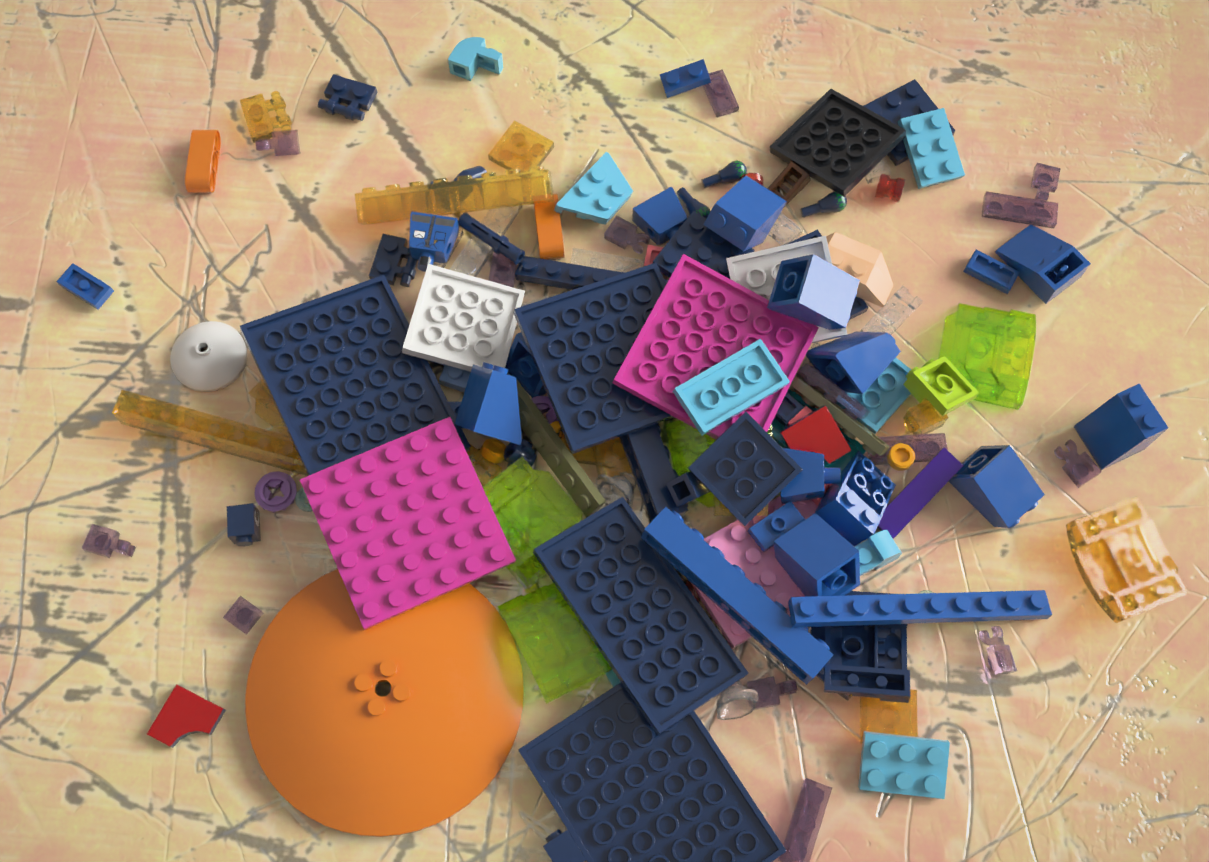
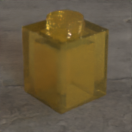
[903,400,948,439]

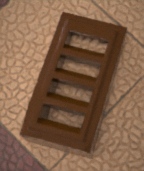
[767,161,811,207]

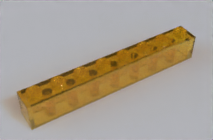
[355,166,554,225]
[112,390,308,476]

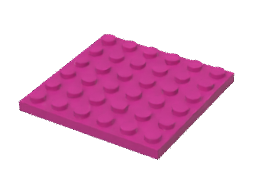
[612,254,819,440]
[300,417,516,630]

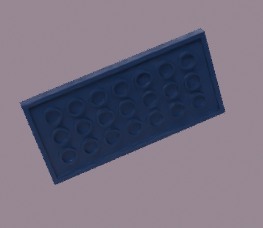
[533,497,748,736]

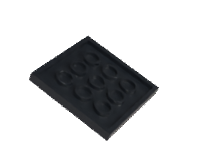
[770,89,906,197]

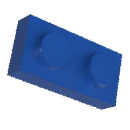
[660,59,711,98]
[57,263,114,310]

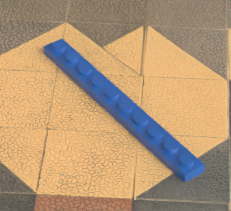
[788,590,1052,627]

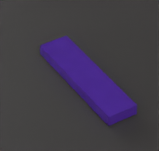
[877,447,964,539]

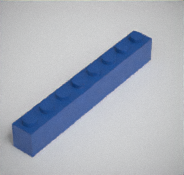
[641,507,834,685]

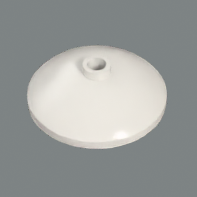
[170,321,247,392]

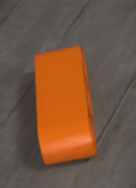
[185,130,221,193]
[533,194,565,260]

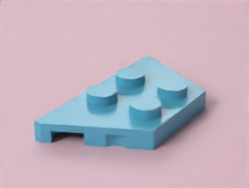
[554,152,633,225]

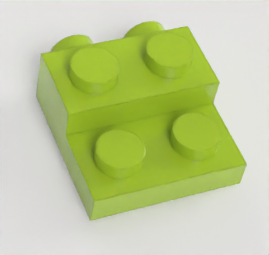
[903,356,979,416]

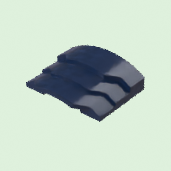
[811,591,910,703]

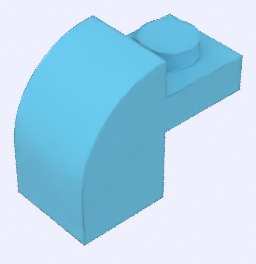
[448,37,503,81]
[855,530,902,576]

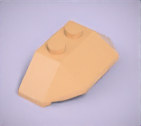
[826,232,893,307]

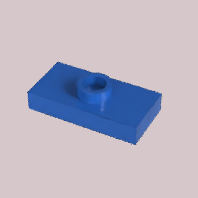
[963,249,1020,294]
[747,501,805,552]

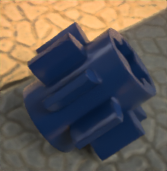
[504,439,536,472]

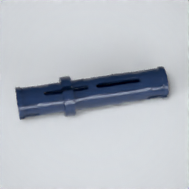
[458,212,525,265]

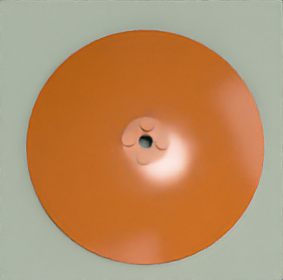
[245,569,524,837]

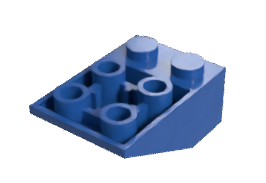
[995,224,1091,304]
[815,451,896,546]

